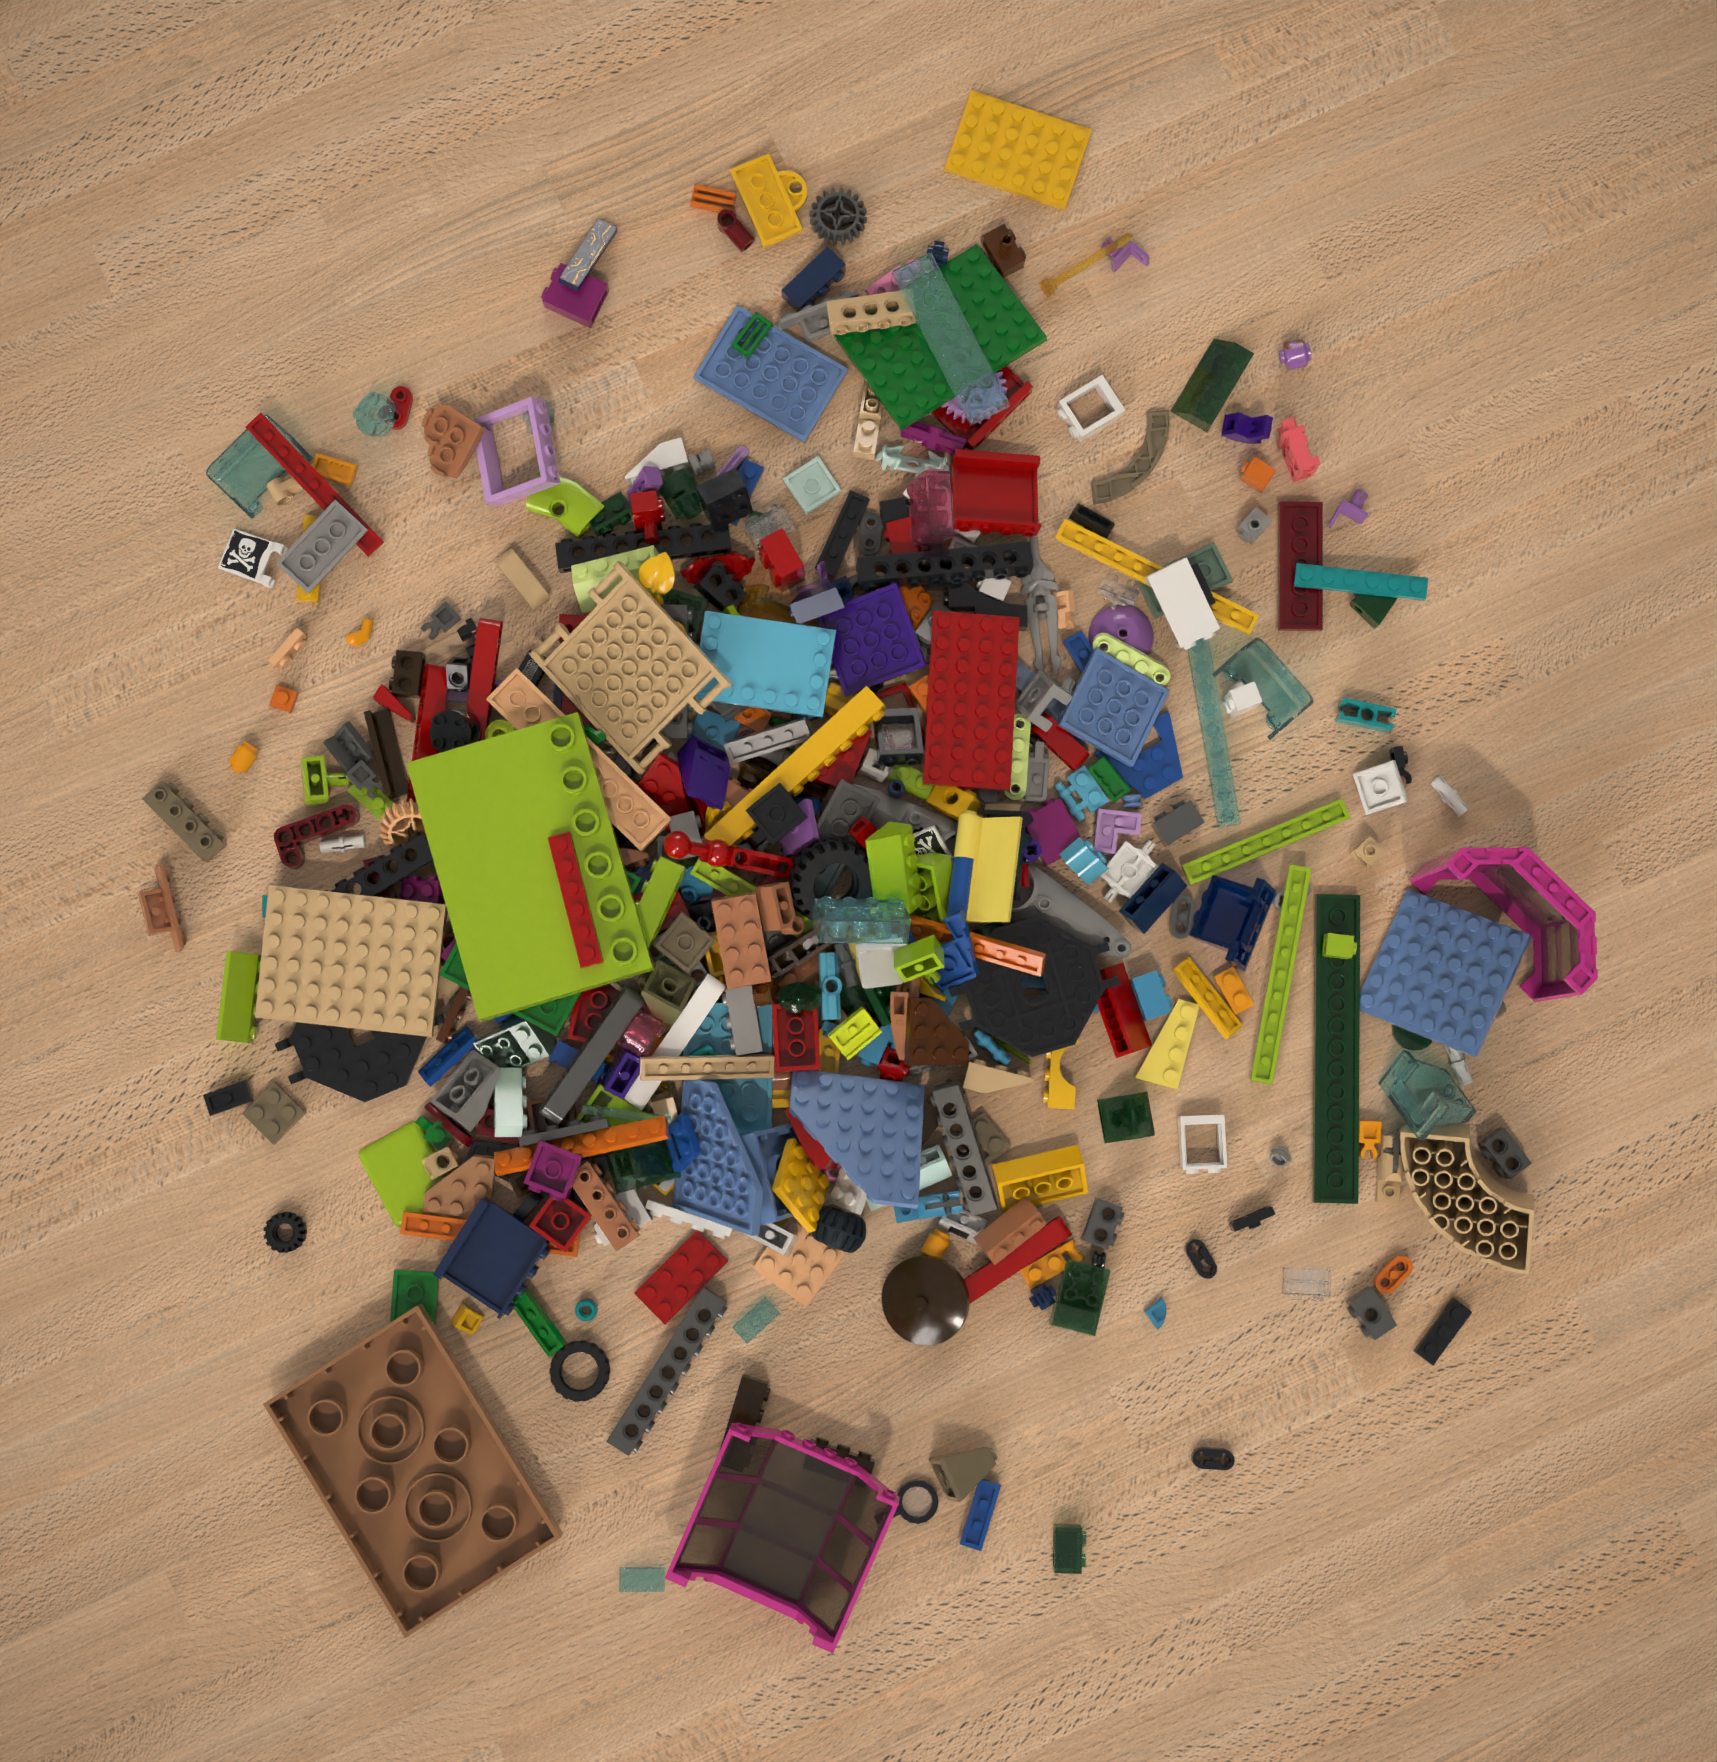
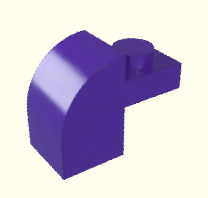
[1221,412,1273,444]

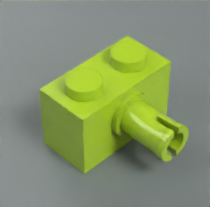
[300,756,348,806]
[894,934,944,984]

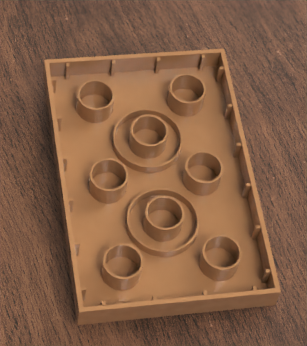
[263,1303,563,1638]

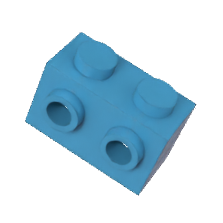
[1130,970,1173,1021]

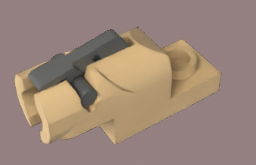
[1375,1136,1404,1204]

